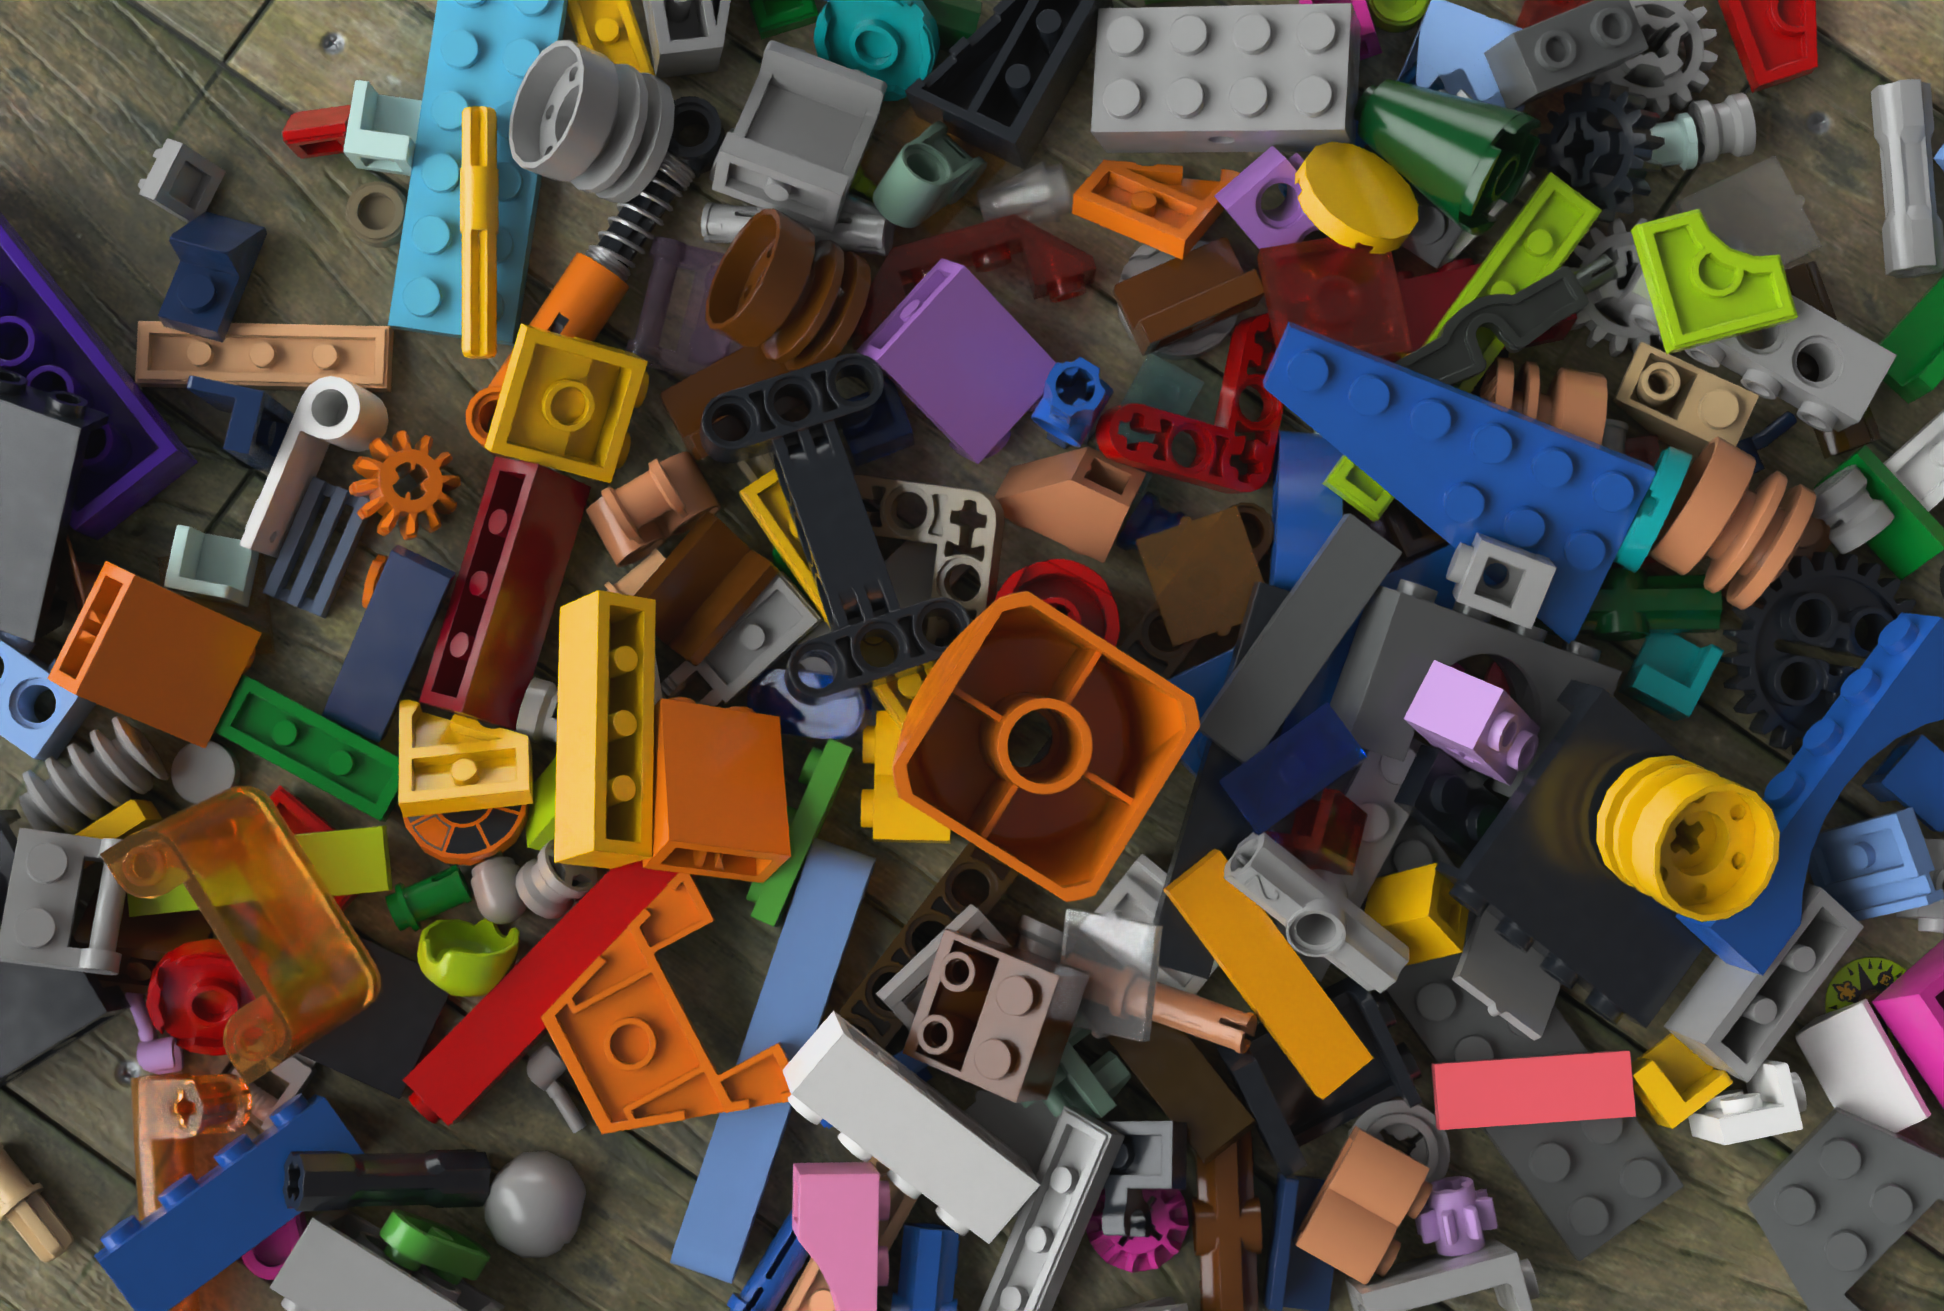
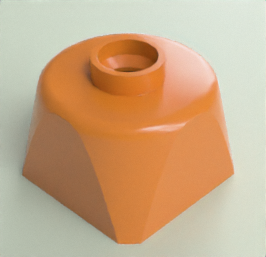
[892,591,1200,902]

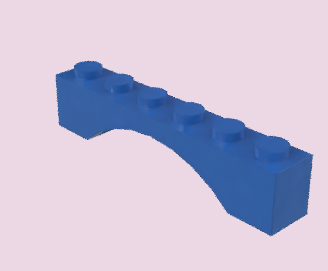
[1675,612,1944,976]

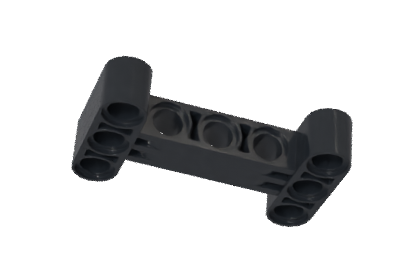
[700,353,971,706]

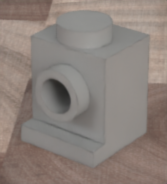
[1446,532,1557,629]

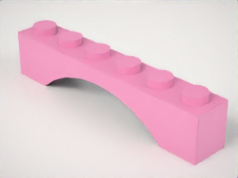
[792,1162,890,1311]

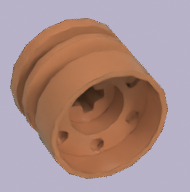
[1475,356,1608,445]
[1648,436,1817,610]

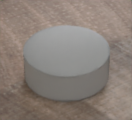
[171,741,240,805]

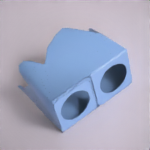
[1396,0,1525,112]

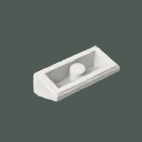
[1795,999,1931,1133]

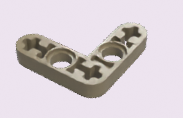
[853,474,1005,647]

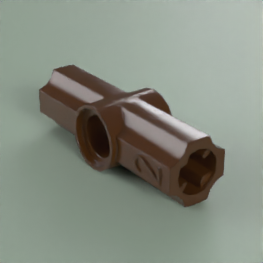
[1192,1130,1262,1311]

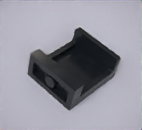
[1216,976,1422,1177]

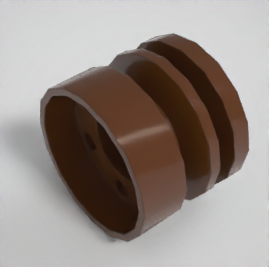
[705,208,871,371]

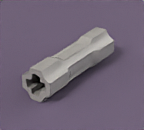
[1871,79,1944,278]

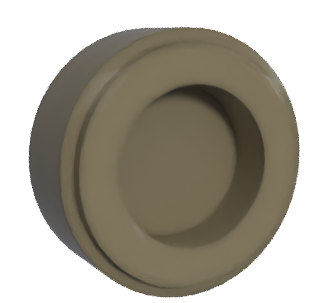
[346,181,407,248]

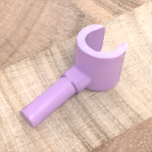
[125,992,184,1075]

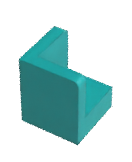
[1618,633,1724,722]

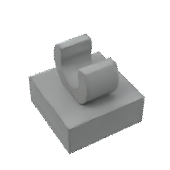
[138,138,226,223]

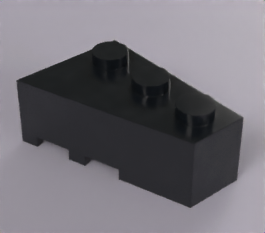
[905,0,1114,170]

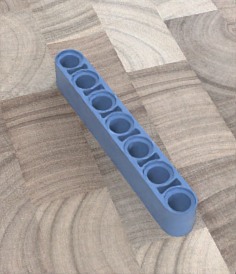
[670,837,876,1284]

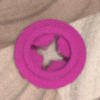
[1086,1189,1189,1273]

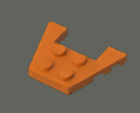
[541,873,791,1134]

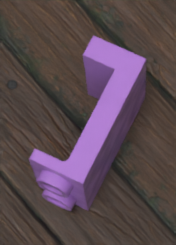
[856,258,1056,464]

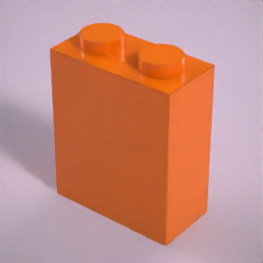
[47,561,262,748]
[643,697,791,883]

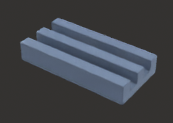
[262,476,370,619]

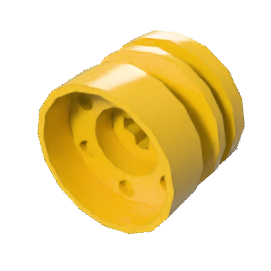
[1596,755,1780,922]

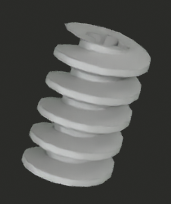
[19,715,169,835]

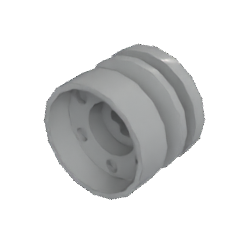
[509,40,675,203]

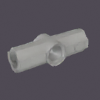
[1224,832,1409,993]

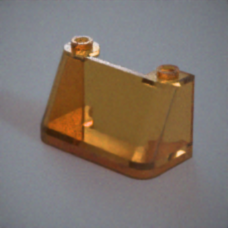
[100,785,381,1086]

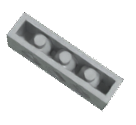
[1616,263,1896,432]

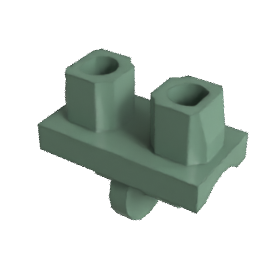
[1020,1006,1131,1118]

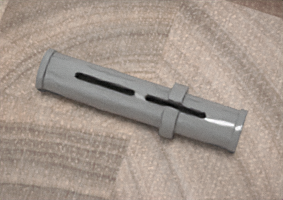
[701,202,894,256]

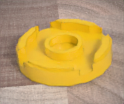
[1295,142,1418,254]

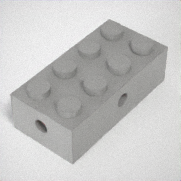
[1091,3,1361,153]

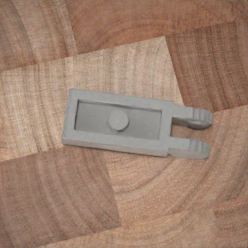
[660,570,824,707]

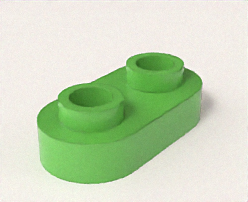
[379,1209,491,1285]

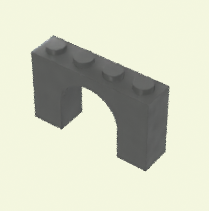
[1320,579,1622,797]

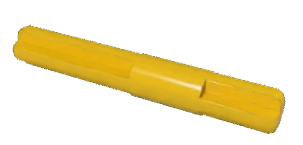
[460,106,499,359]

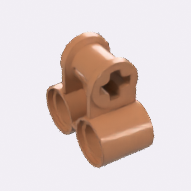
[586,451,721,568]

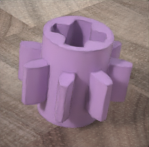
[1415,1176,1498,1256]

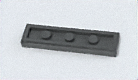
[1198,513,1402,767]

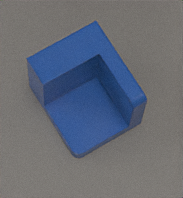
[1861,734,1944,832]

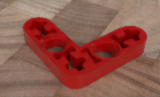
[1096,313,1288,494]

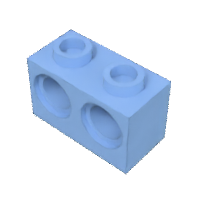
[0,631,96,761]

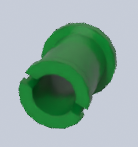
[385,864,473,932]

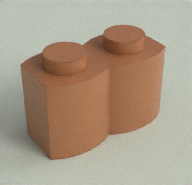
[1293,1126,1433,1285]

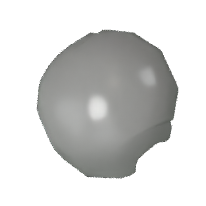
[484,1151,586,1258]

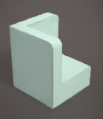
[343,80,422,176]
[164,525,259,607]

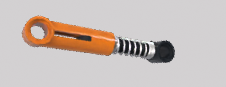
[466,96,726,458]

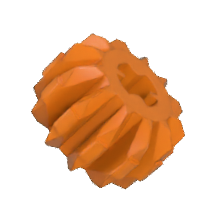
[349,430,461,541]

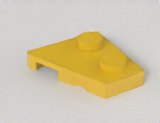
[398,699,533,818]

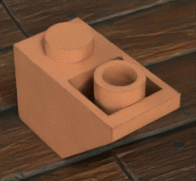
[994,446,1146,563]

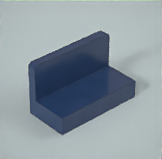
[186,375,294,473]
[1261,1172,1334,1311]

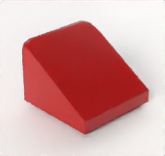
[282,105,351,159]

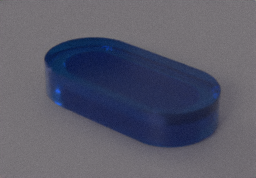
[747,667,872,740]

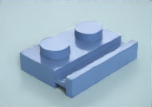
[1808,807,1944,921]

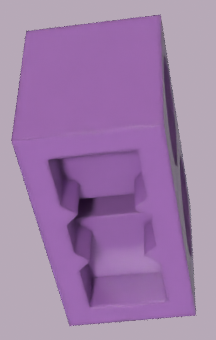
[1214,146,1364,303]

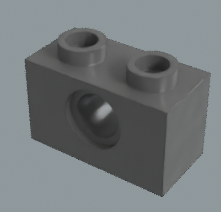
[1484,0,1649,110]

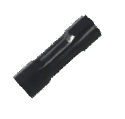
[282,1149,491,1211]

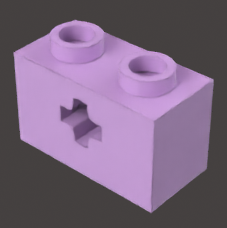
[1404,660,1540,786]

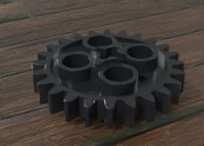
[1720,552,1916,755]

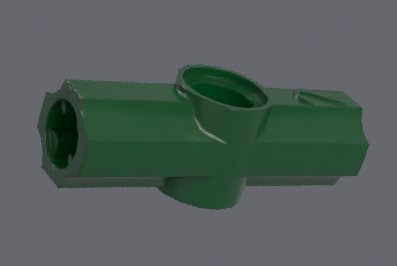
[1533,568,1722,641]

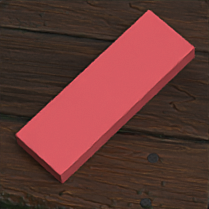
[1431,1050,1636,1130]

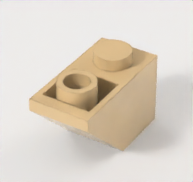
[1613,342,1759,457]

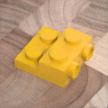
[484,323,649,483]

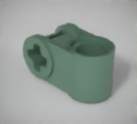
[873,120,988,228]

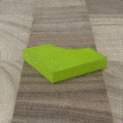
[1631,209,1798,355]

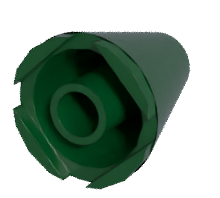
[1354,79,1541,236]

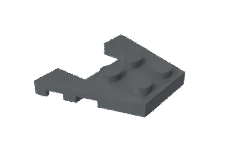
[1747,1107,1944,1311]

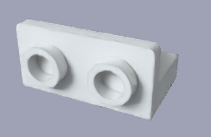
[1688,1059,1807,1145]

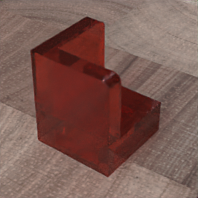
[1266,788,1368,876]

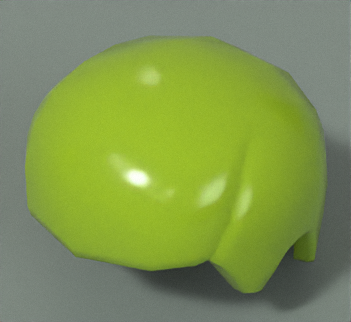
[417,918,520,997]

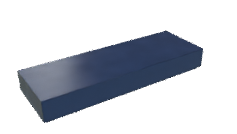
[322,545,456,743]

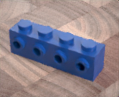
[94,1093,365,1311]

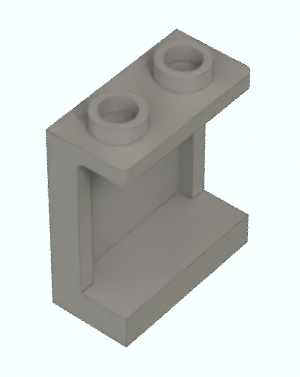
[712,40,887,234]
[1344,1238,1539,1311]

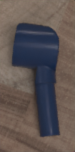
[1736,411,1797,475]

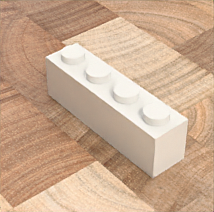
[782,1011,1040,1244]

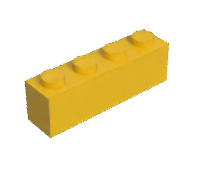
[554,590,656,869]

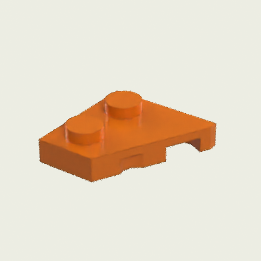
[1072,160,1240,260]

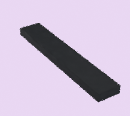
[1142,582,1290,979]

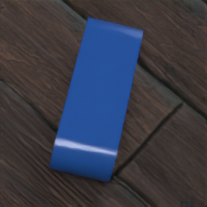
[1269,430,1343,591]

